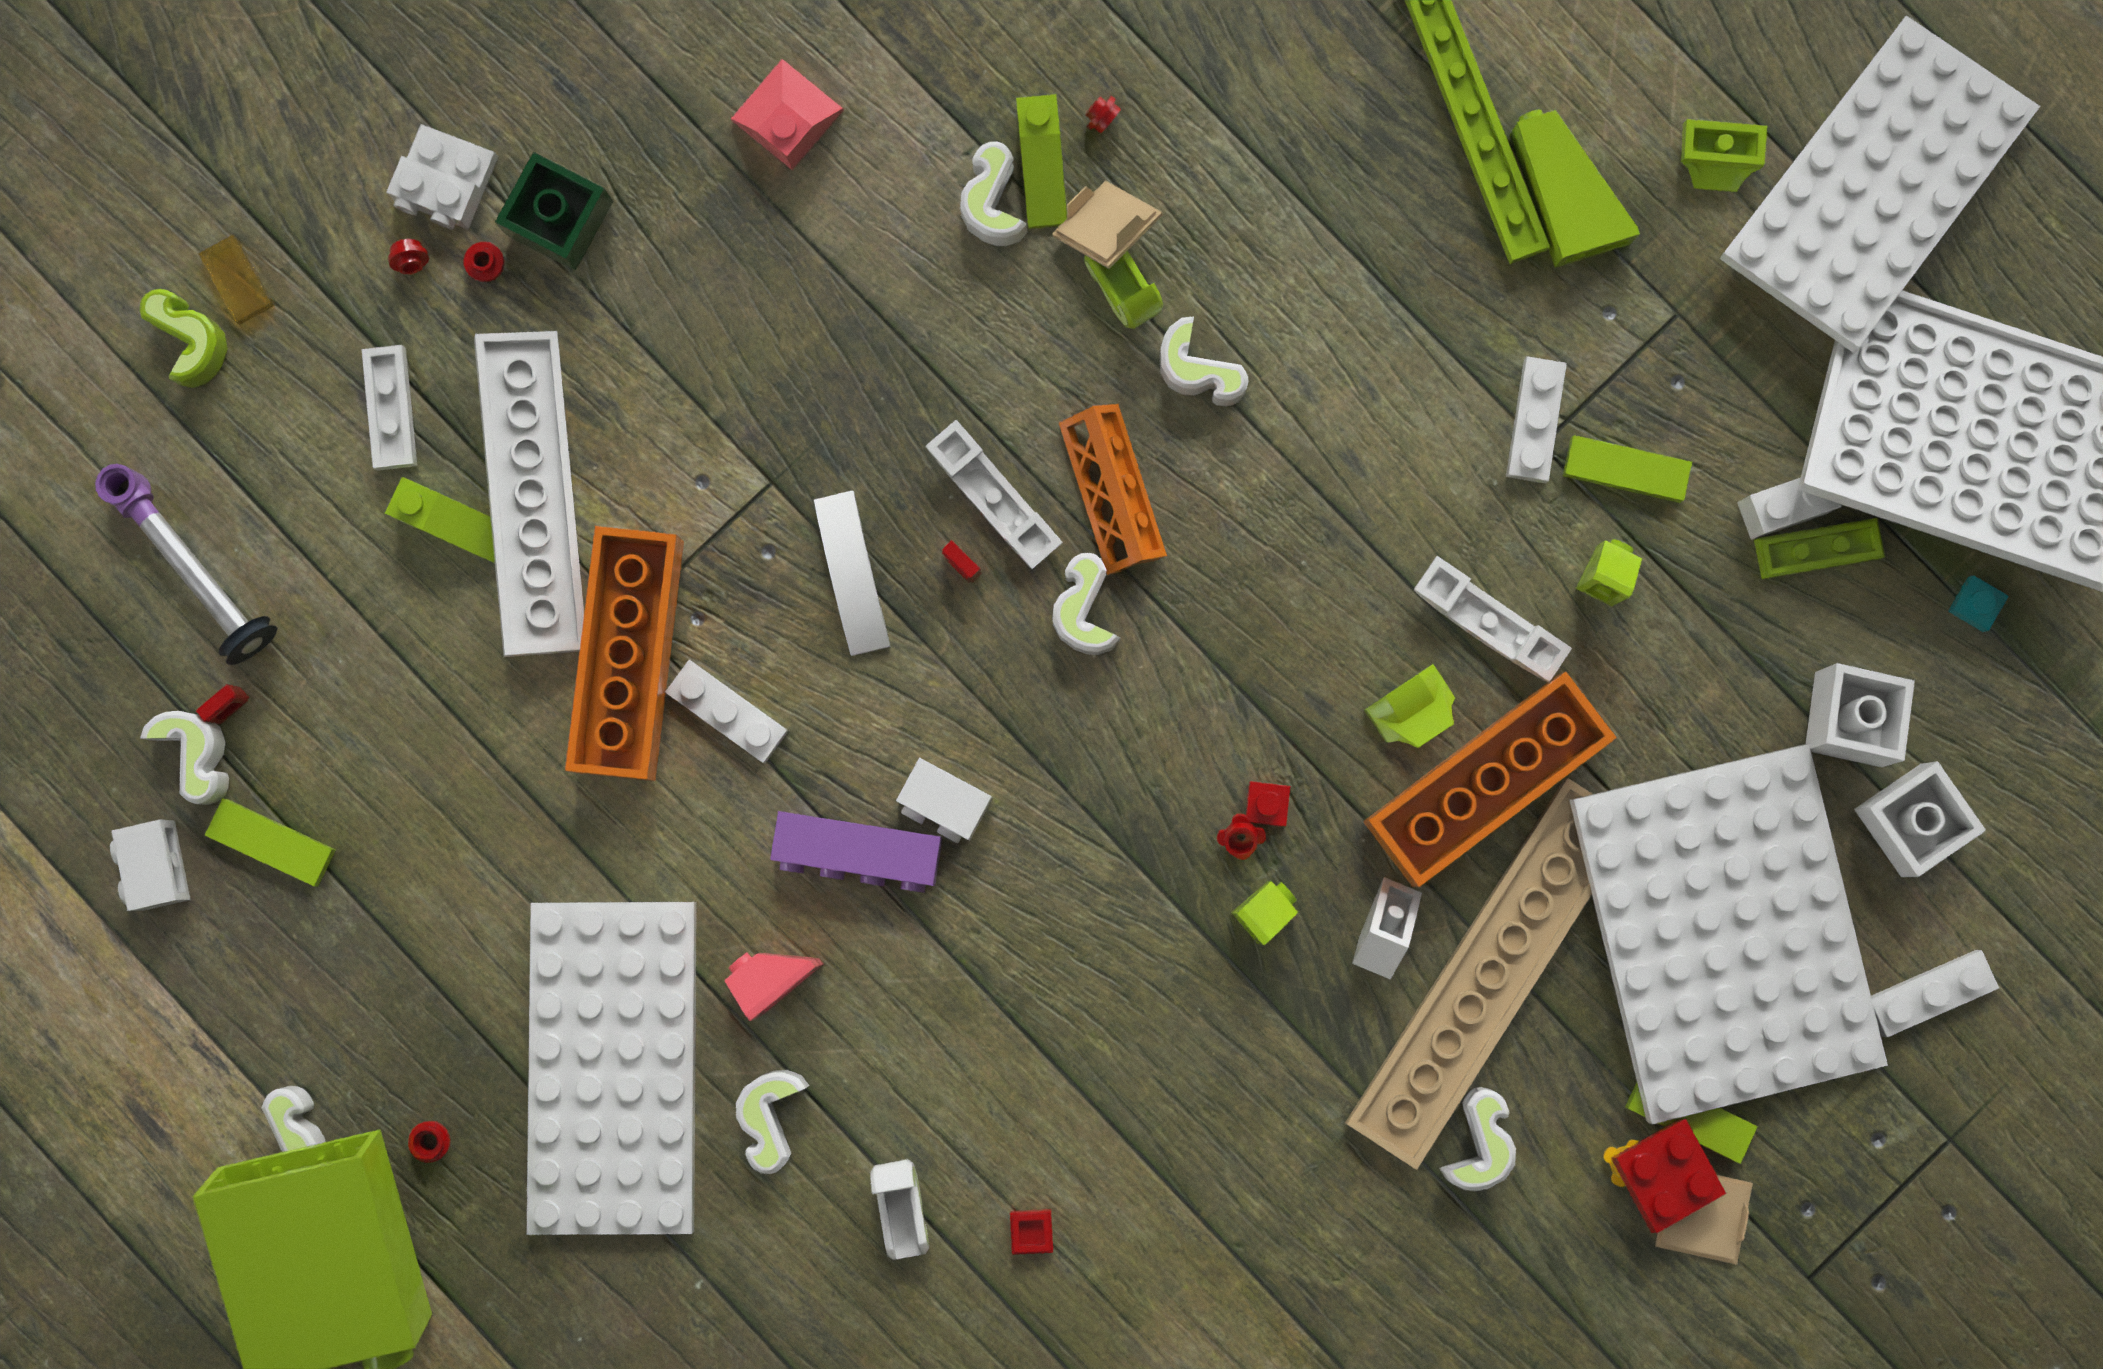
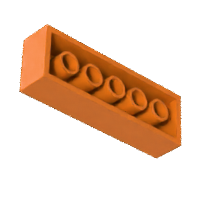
[565,526,684,781]
[1363,672,1617,887]

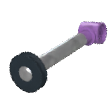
[95,464,278,665]

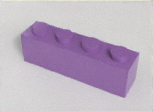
[770,811,943,893]

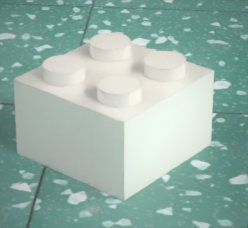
[1806,663,1915,767]
[1854,761,1986,877]

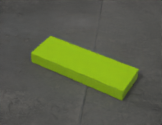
[1563,435,1692,503]
[1754,518,1885,579]
[205,798,336,887]
[1625,1082,1758,1164]

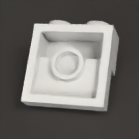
[386,124,498,230]

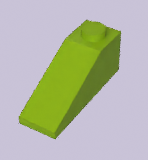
[1016,94,1067,229]
[385,477,495,563]

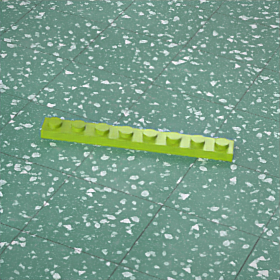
[1405,0,1550,264]

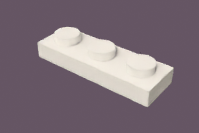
[362,345,417,471]
[1506,357,1567,483]
[665,660,789,764]
[1871,950,1999,1037]

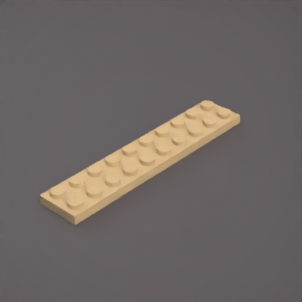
[1345,778,1593,1170]

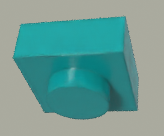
[1948,575,2009,632]

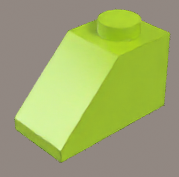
[1575,539,1642,607]
[1231,881,1298,946]

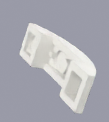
[925,420,1063,569]
[814,491,891,656]
[1414,556,1572,682]

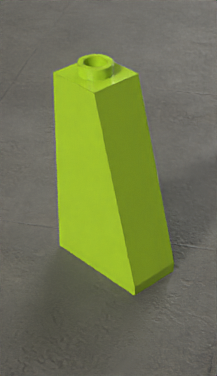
[1510,109,1640,268]

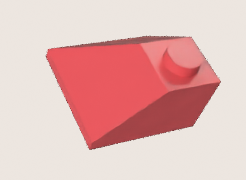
[731,59,843,170]
[724,952,824,1021]

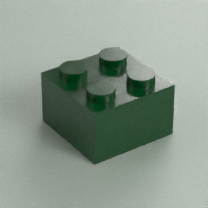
[495,152,614,271]

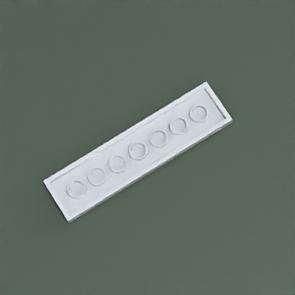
[474,331,584,657]

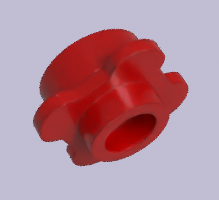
[1217,814,1266,860]

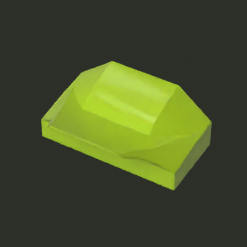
[1681,119,1767,192]
[1364,664,1455,748]

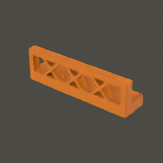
[1059,404,1167,575]

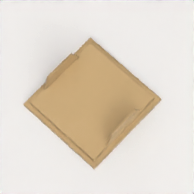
[1052,181,1163,269]
[1655,1175,1753,1265]

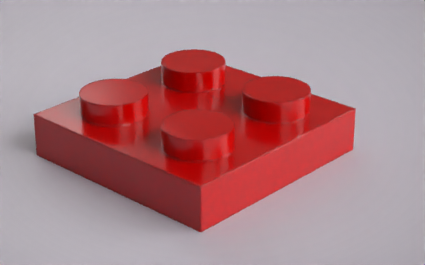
[1611,1119,1727,1233]

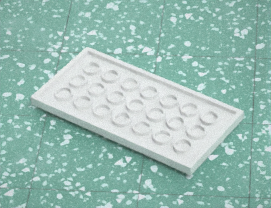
[1720,16,2040,353]
[527,902,697,1235]

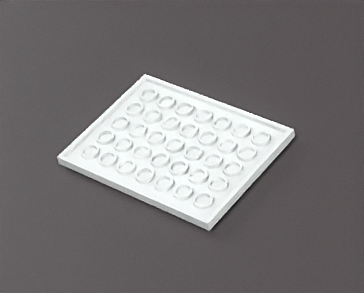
[1798,290,2103,592]
[1569,744,1888,1124]

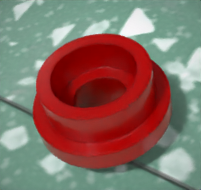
[1085,95,1121,134]
[388,239,429,275]
[463,241,505,282]
[408,1121,451,1163]

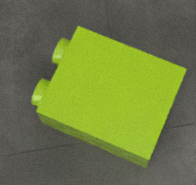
[193,1129,432,1369]

